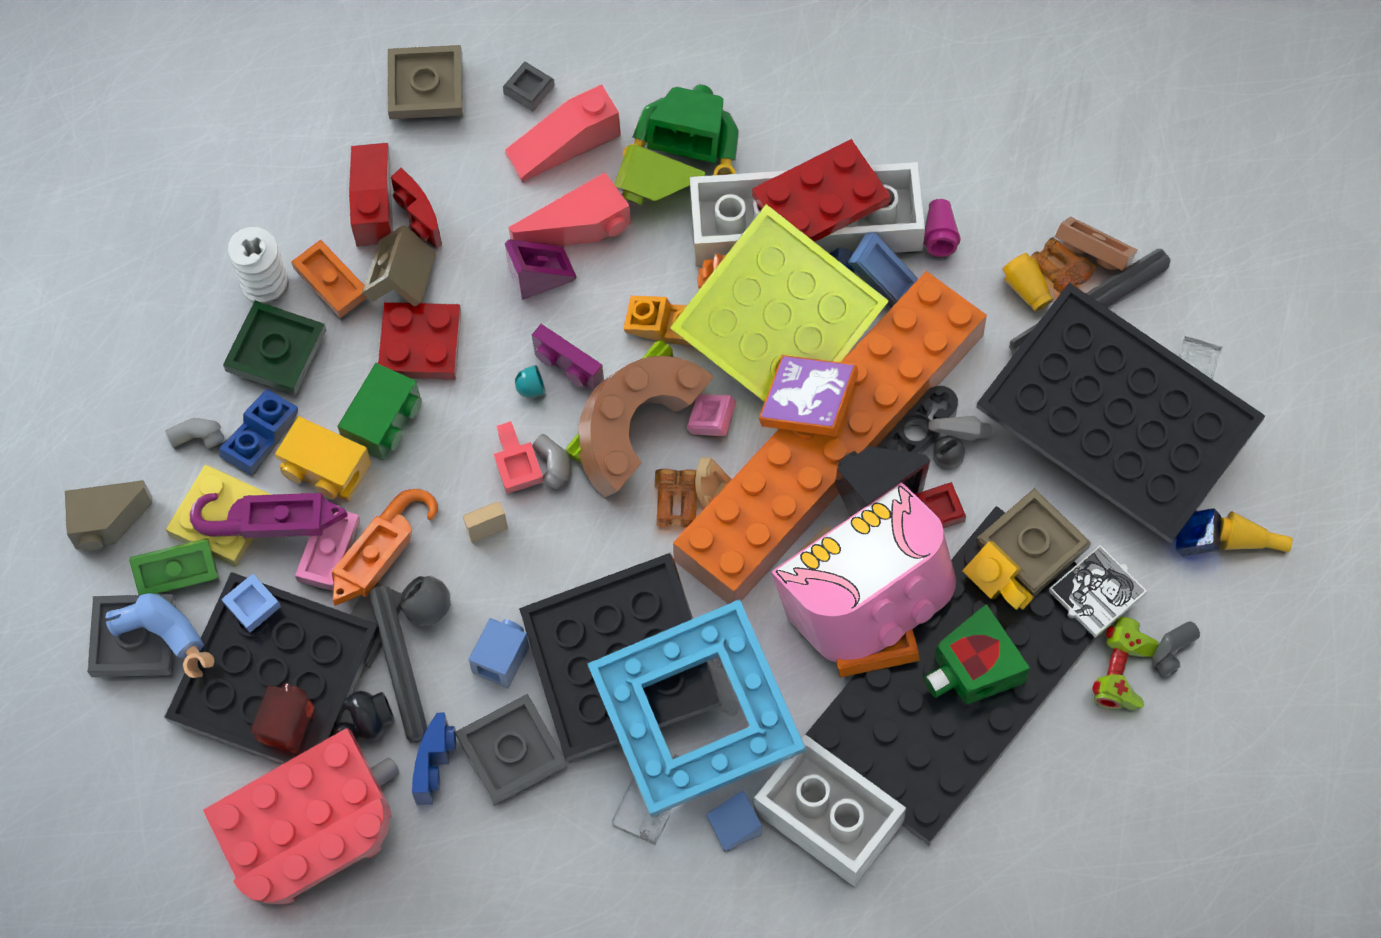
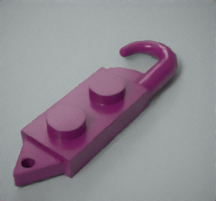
[190,493,348,538]

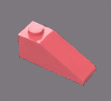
[505,84,621,182]
[508,172,631,246]

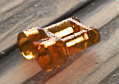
[1030,237,1096,294]
[654,469,697,528]

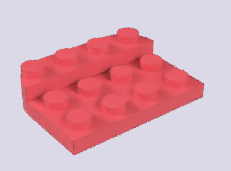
[203,728,392,905]

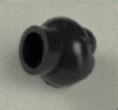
[331,690,395,743]

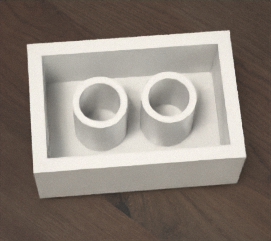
[754,735,906,886]

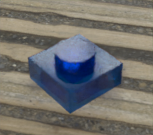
[1176,508,1221,557]

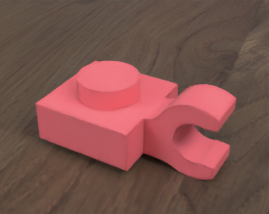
[494,421,544,494]

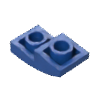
[219,389,298,476]
[412,712,456,805]

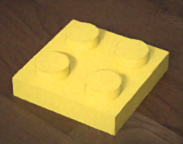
[165,464,272,567]

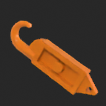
[331,489,438,606]

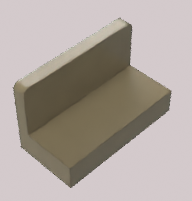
[362,225,436,306]

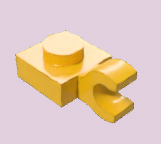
[962,541,1034,610]

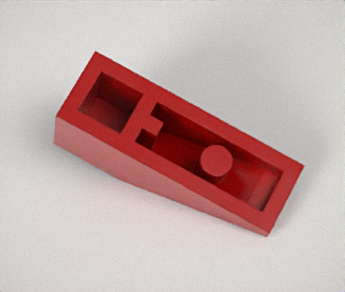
[349,143,393,247]

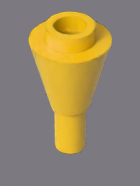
[1216,511,1293,552]

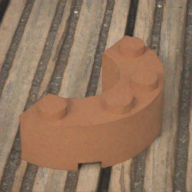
[577,356,714,498]

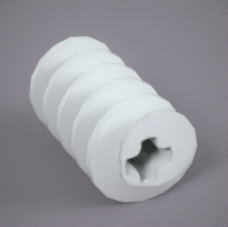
[228,227,288,303]

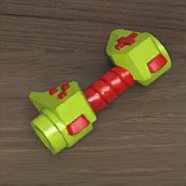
[1092,617,1159,710]

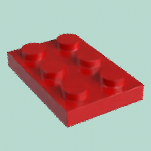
[752,139,891,242]

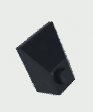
[835,446,931,516]

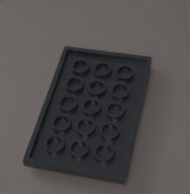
[976,282,1265,544]

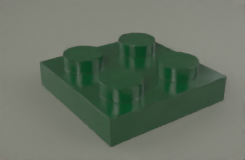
[223,300,327,395]

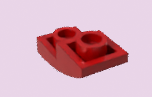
[391,168,442,249]

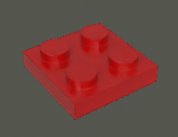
[378,302,461,380]

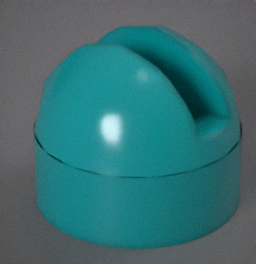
[515,365,546,398]

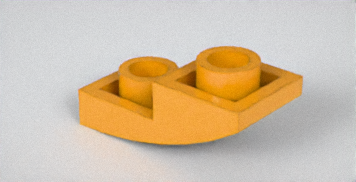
[623,295,691,346]

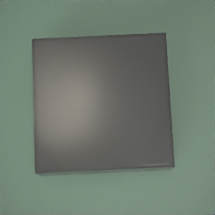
[503,61,555,111]

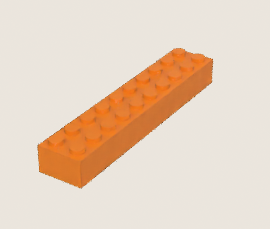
[673,271,987,604]

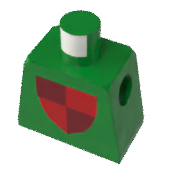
[924,605,1030,704]

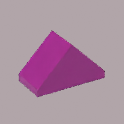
[504,239,577,300]

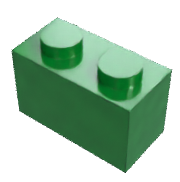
[337,363,422,461]

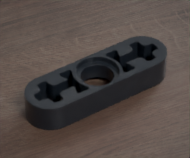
[877,386,958,454]

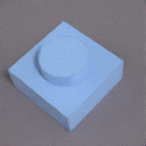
[221,574,281,633]

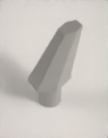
[928,416,992,441]

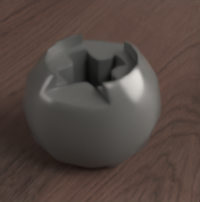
[400,576,451,626]

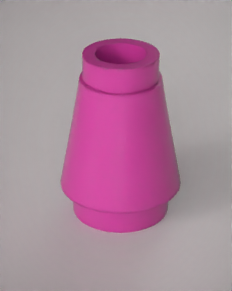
[923,199,961,257]

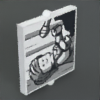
[1049,545,1147,638]

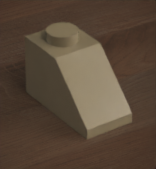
[65,480,152,551]

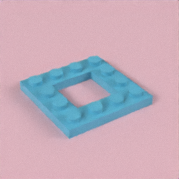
[588,599,806,817]

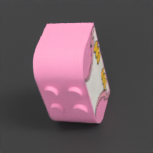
[771,482,956,663]

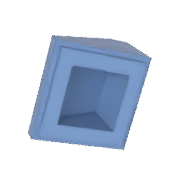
[706,791,762,852]

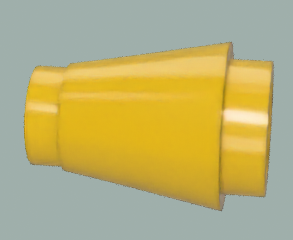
[1002,253,1054,312]

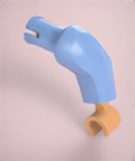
[106,593,214,678]

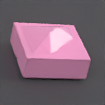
[687,394,736,436]

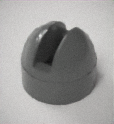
[933,435,965,470]

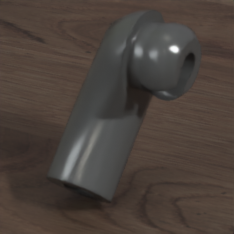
[1152,621,1200,677]

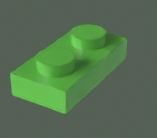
[129,538,219,595]

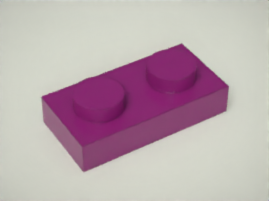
[532,324,604,391]

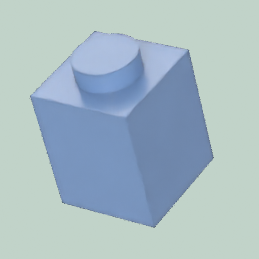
[468,618,529,689]

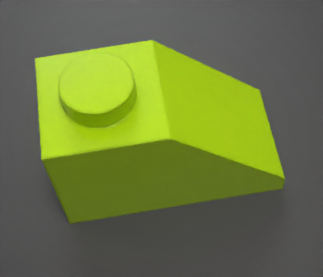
[614,145,705,205]

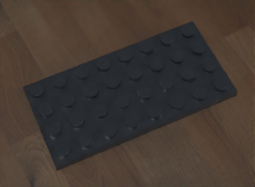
[805,506,1099,846]

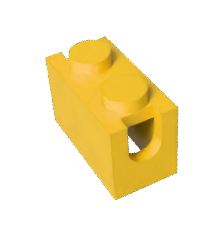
[275,416,372,502]

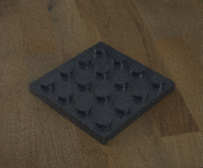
[519,553,722,761]
[164,572,379,764]

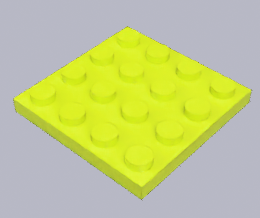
[670,204,889,403]

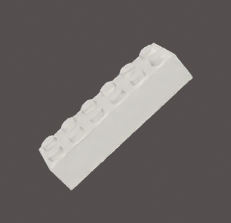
[690,162,925,266]

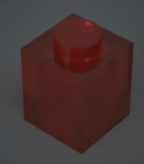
[251,684,314,754]

